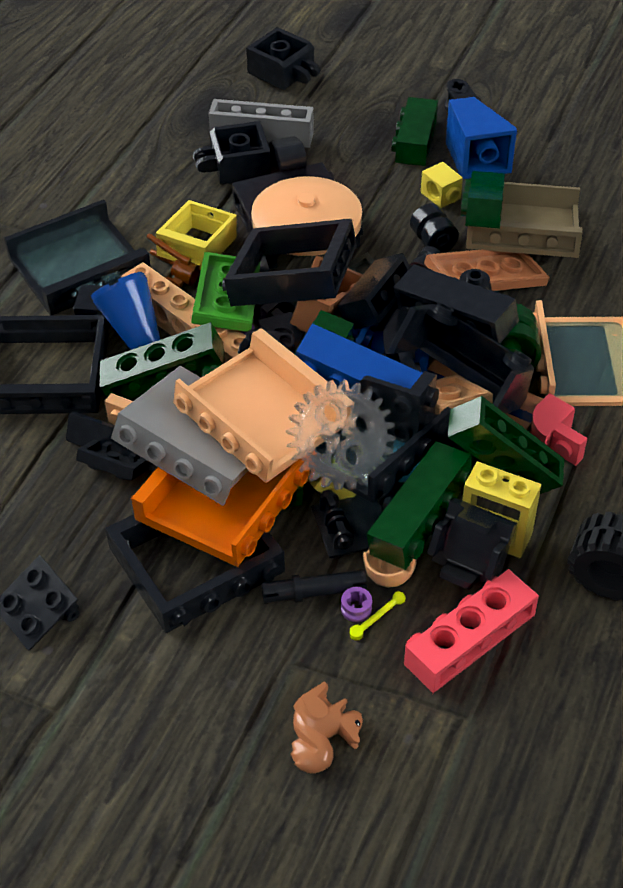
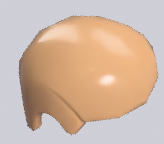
[363,549,416,588]

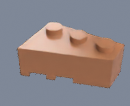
[290,255,363,332]

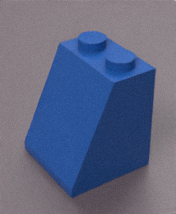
[446,97,517,179]

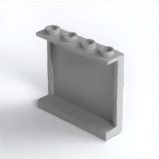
[111,366,248,506]

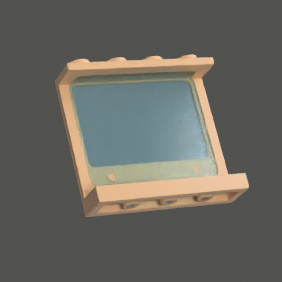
[533,300,623,406]

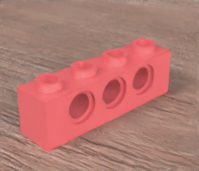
[404,569,539,693]

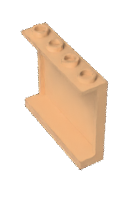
[173,328,354,483]

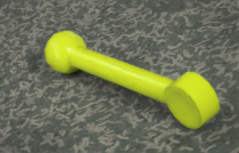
[349,591,406,641]

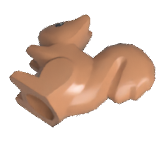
[291,681,363,773]

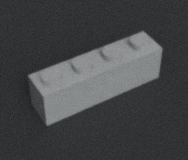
[209,99,314,148]

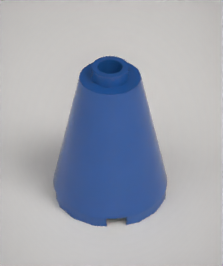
[91,272,161,350]

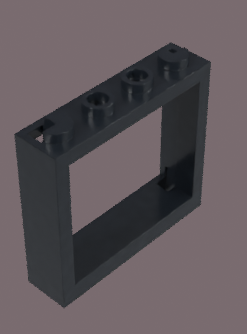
[222,218,357,307]
[0,315,109,414]
[105,514,285,633]

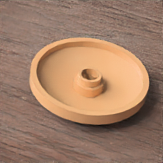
[252,176,362,256]

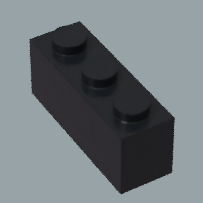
[337,253,411,330]

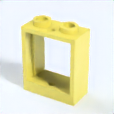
[156,200,237,270]
[462,461,542,558]

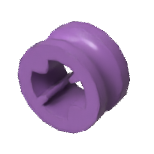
[341,587,372,622]

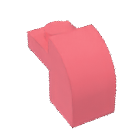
[530,393,587,466]

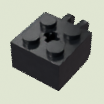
[246,27,321,90]
[193,121,271,184]

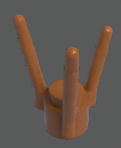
[147,233,200,288]

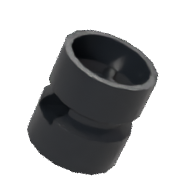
[410,203,459,253]

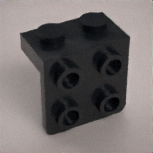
[360,371,439,443]

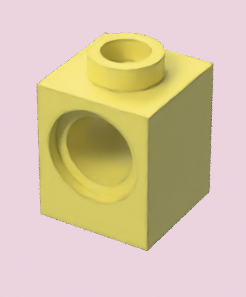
[421,162,463,208]

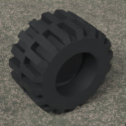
[567,512,623,601]

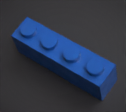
[295,323,423,401]

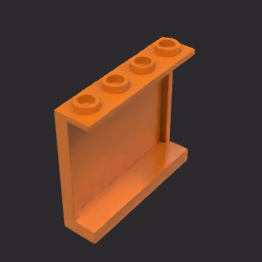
[131,454,310,567]

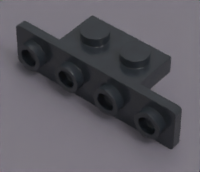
[66,411,158,480]

